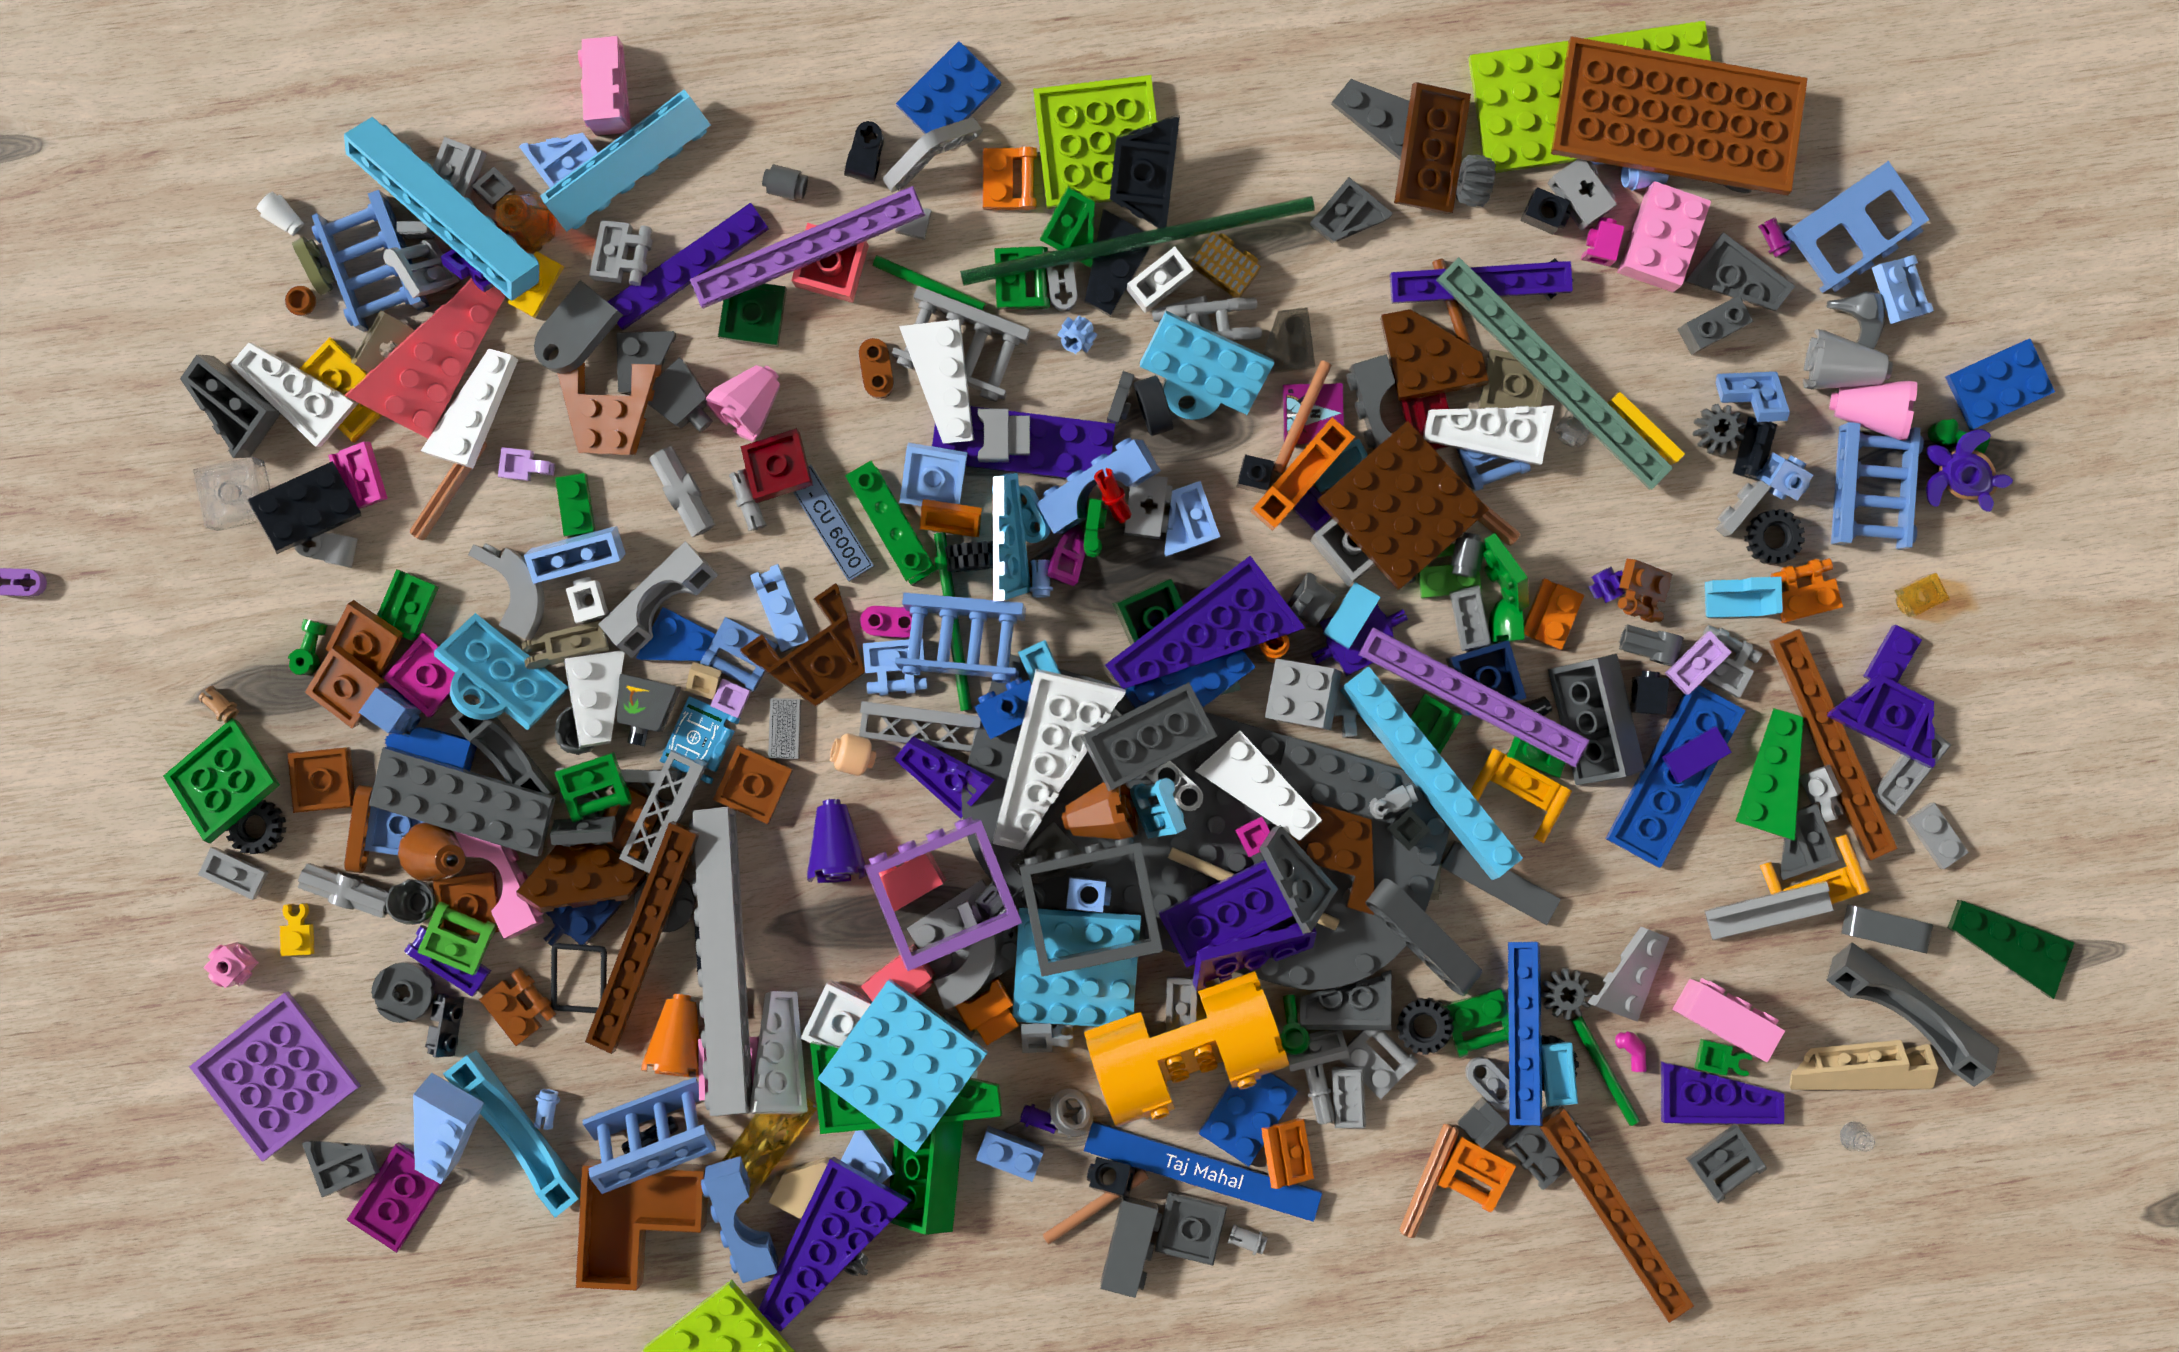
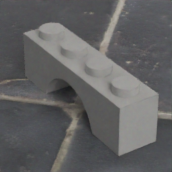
[598,541,718,658]

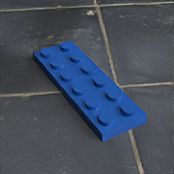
[1605,685,1746,868]

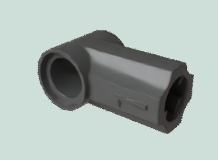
[1619,624,1684,666]

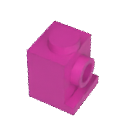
[1581,217,1625,267]

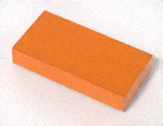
[920,499,982,538]

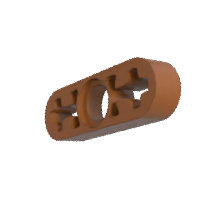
[344,785,373,873]

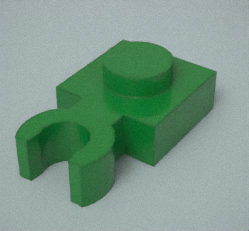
[1694,1039,1752,1076]

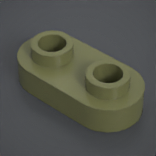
[292,237,335,295]

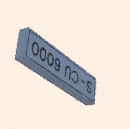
[793,464,874,582]

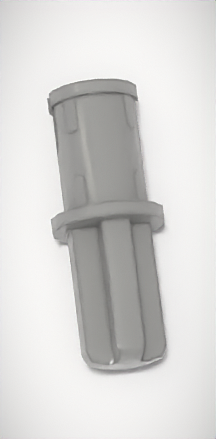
[1304,1064,1335,1124]

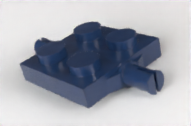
[543,899,625,946]

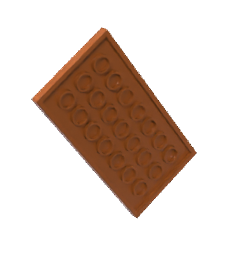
[1551,36,1808,196]

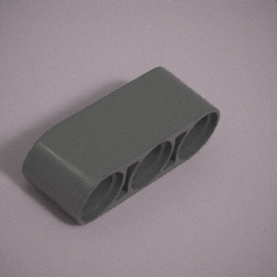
[1841,904,1934,954]

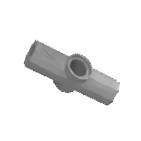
[649,446,715,537]
[298,863,389,918]

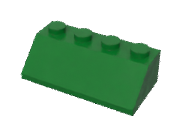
[890,1120,964,1235]

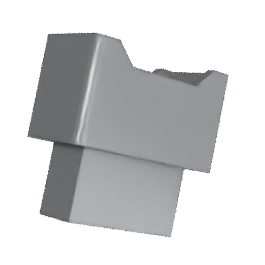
[978,409,1030,462]

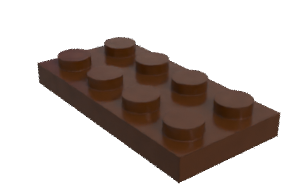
[1394,82,1471,214]

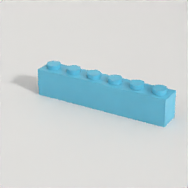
[540,90,711,232]

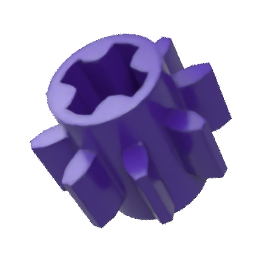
[1588,566,1626,603]

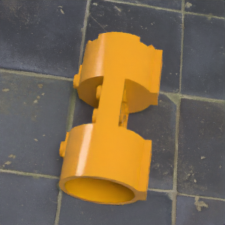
[1084,971,1289,1127]

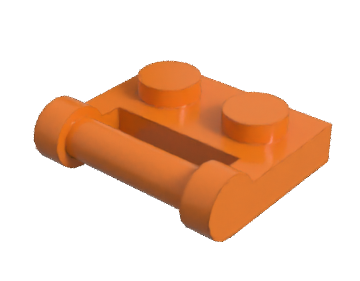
[983,147,1037,210]
[1437,1136,1516,1213]

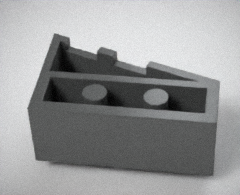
[180,355,281,458]

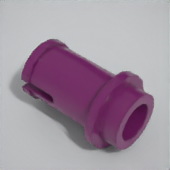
[1758,217,1792,258]

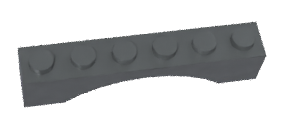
[1826,942,1999,1087]

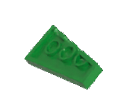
[1735,708,1804,841]

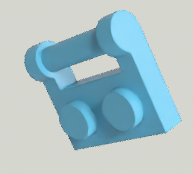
[1130,778,1187,838]

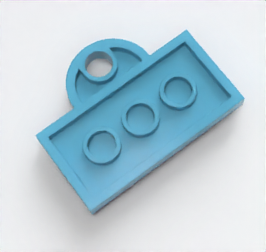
[1139,311,1274,420]
[434,613,568,730]

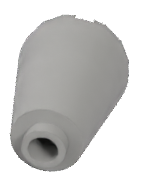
[1803,329,1893,390]

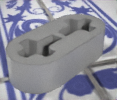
[1047,253,1077,312]

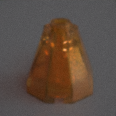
[494,191,556,253]

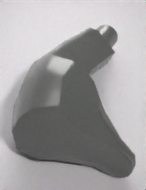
[1826,291,1885,349]

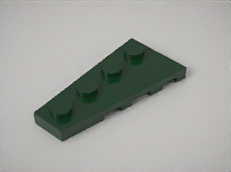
[1947,900,2075,999]

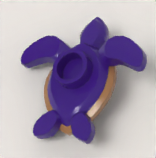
[1926,429,2013,512]

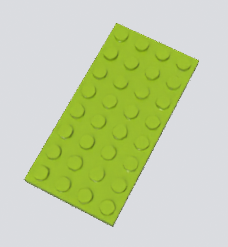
[1468,21,1711,173]

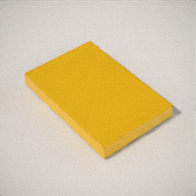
[299,337,382,443]

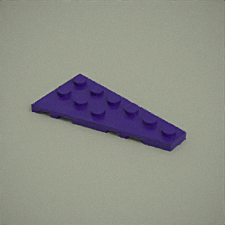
[1105,556,1305,689]
[758,1157,912,1332]

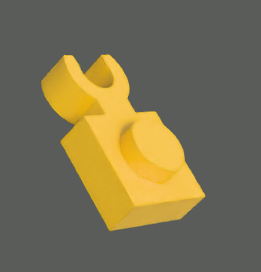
[279,903,315,956]

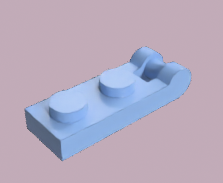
[750,564,809,652]

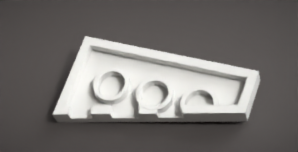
[230,343,358,447]
[421,349,518,469]
[1423,406,1554,466]

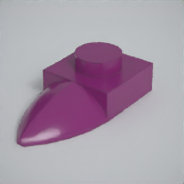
[1046,525,1085,586]

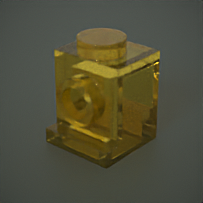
[1894,573,1950,617]

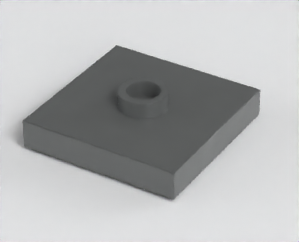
[1154,1191,1227,1266]

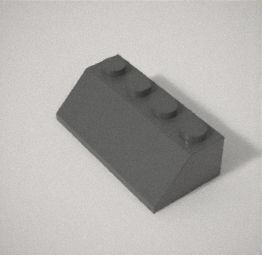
[1548,653,1645,785]

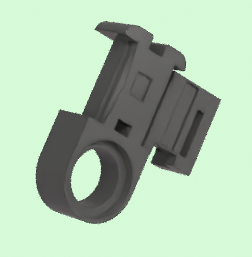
[975,880,1045,940]

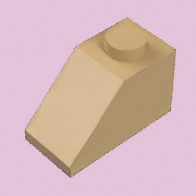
[768,1157,830,1219]

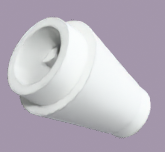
[257,192,304,236]

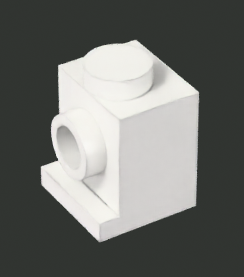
[566,577,610,624]

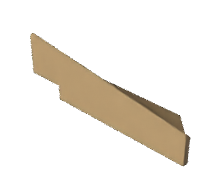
[1789,1040,1939,1090]

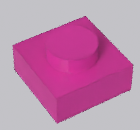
[1235,816,1270,857]

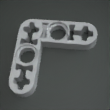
[883,117,983,192]

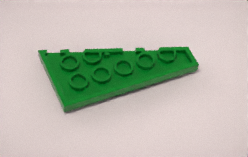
[810,1041,1002,1134]

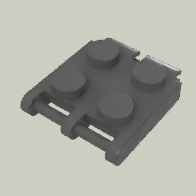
[1502,1104,1592,1190]

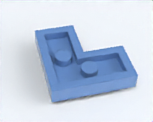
[1715,371,1790,422]

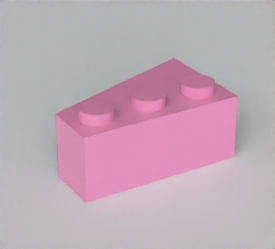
[578,36,631,136]

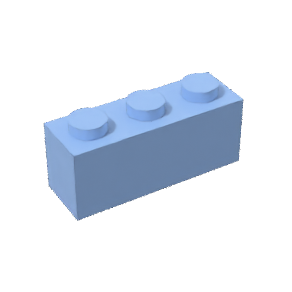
[524,526,626,584]

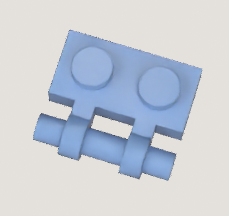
[863,638,928,696]

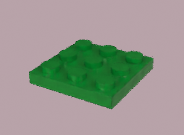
[163,718,280,844]

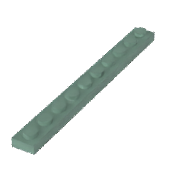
[1436,257,1673,490]

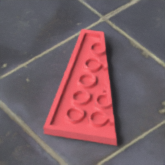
[345,278,505,439]

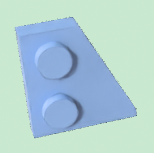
[519,133,598,188]
[1164,481,1220,557]
[841,1130,896,1183]

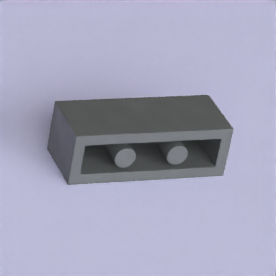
[1100,1196,1162,1298]

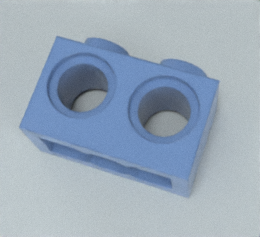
[358,687,421,733]

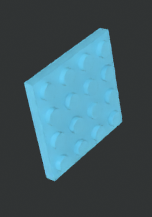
[1013,908,1141,1027]
[818,979,988,1153]

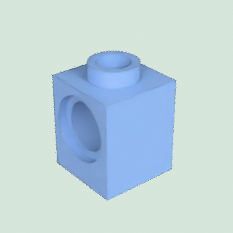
[1066,876,1111,912]

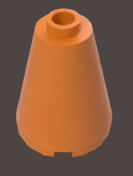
[641,994,700,1078]

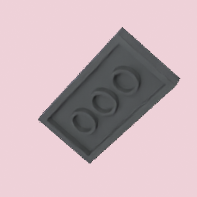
[1081,683,1217,791]

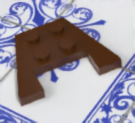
[740,583,865,707]
[1290,802,1374,915]

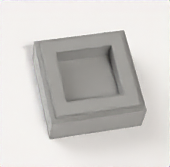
[397,221,435,239]

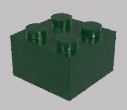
[1112,579,1184,645]

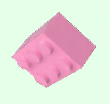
[1617,181,1711,292]
[1672,978,1785,1062]

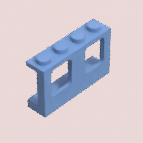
[1783,161,1930,293]

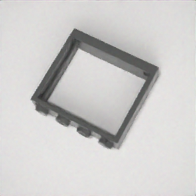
[1019,837,1163,977]

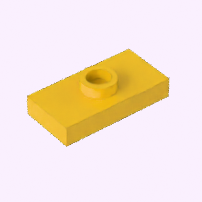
[507,251,564,318]

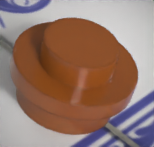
[285,286,316,316]

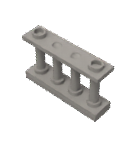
[892,286,1031,402]

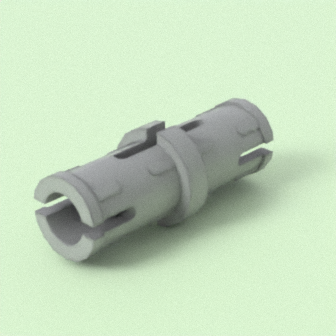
[729,469,767,531]

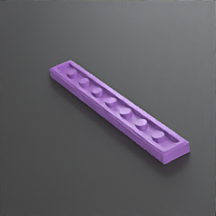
[690,186,925,309]
[1358,628,1590,767]

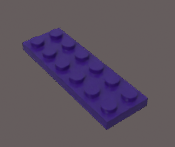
[932,406,1115,479]

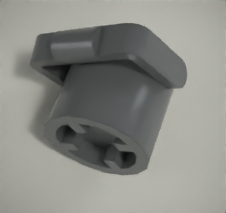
[1287,573,1336,627]

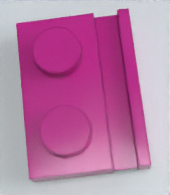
[328,442,388,508]

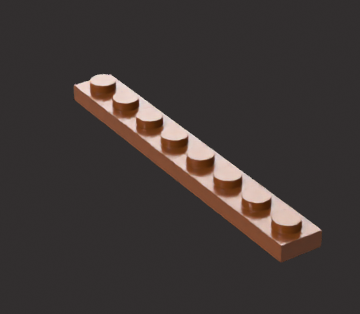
[1769,629,1898,861]
[1539,1107,1694,1323]

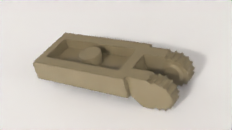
[521,621,610,670]

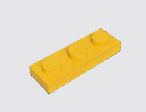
[1607,392,1685,465]

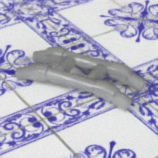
[1152,297,1262,341]

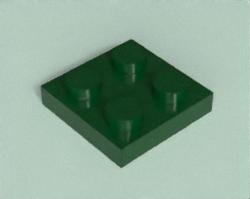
[718,283,787,347]

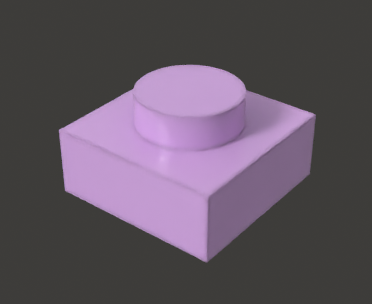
[710,679,751,718]

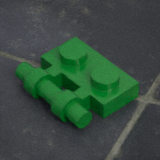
[1084,498,1107,557]

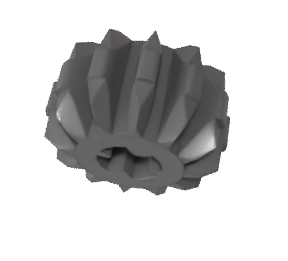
[1456,154,1496,207]
[1692,404,1746,455]
[1541,968,1593,1020]

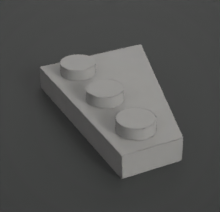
[1587,927,1669,1022]

